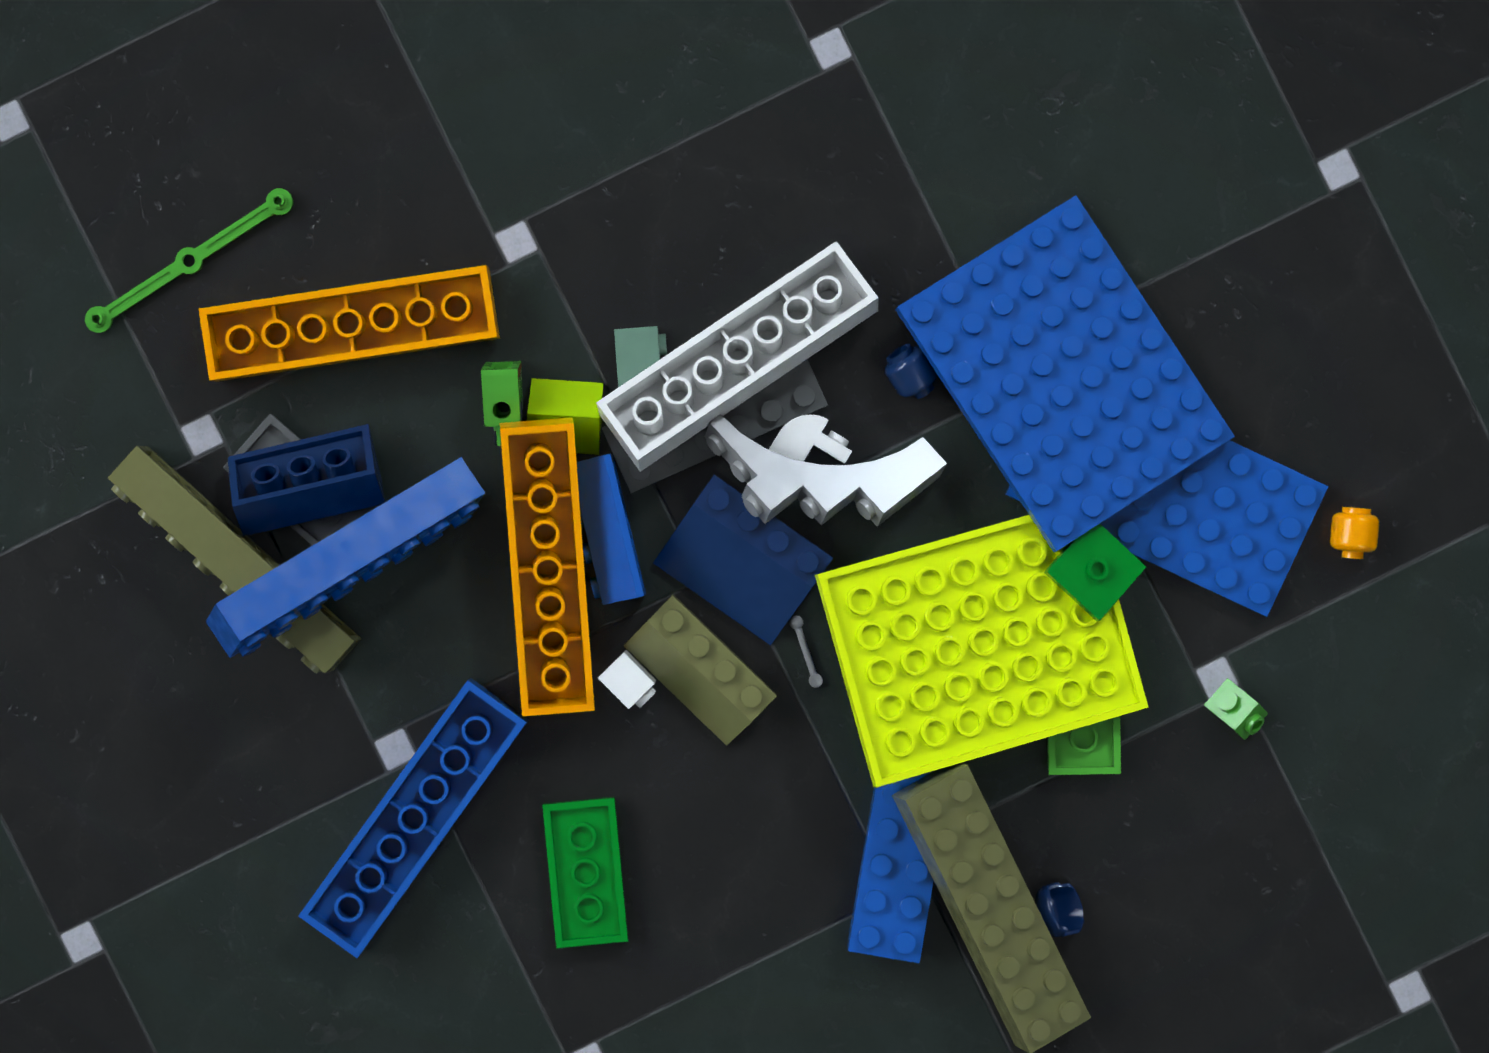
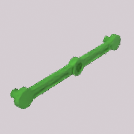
[85,188,294,333]

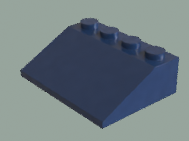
[653,475,833,645]

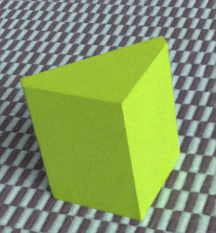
[527,378,604,455]

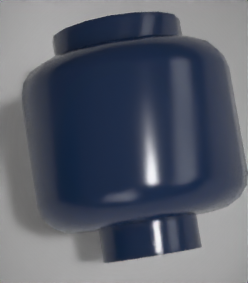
[885,343,938,399]

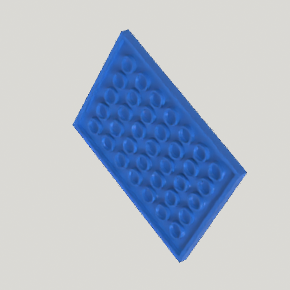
[895,195,1235,553]

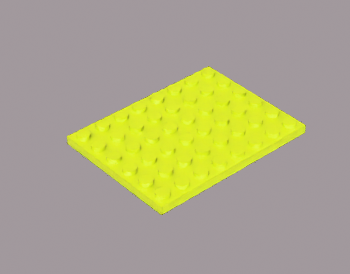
[815,515,1149,788]

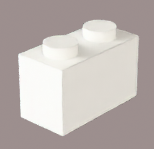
[598,650,656,709]

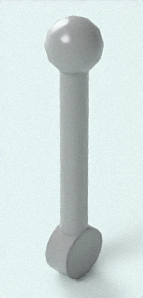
[789,615,823,688]

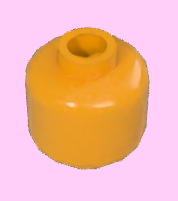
[1330,507,1379,559]

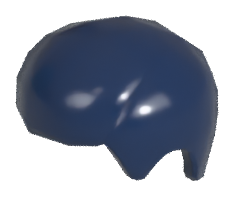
[1034,882,1084,937]

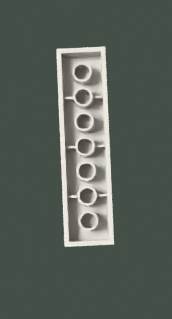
[596,241,878,472]

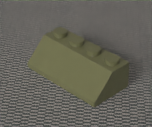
[624,594,777,746]

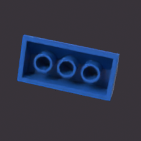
[577,453,646,605]

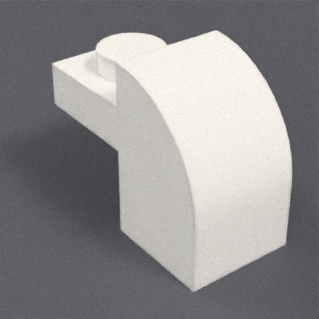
[769,415,852,464]

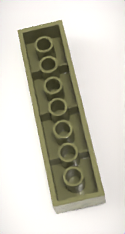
[108,446,362,674]
[892,763,1091,1053]

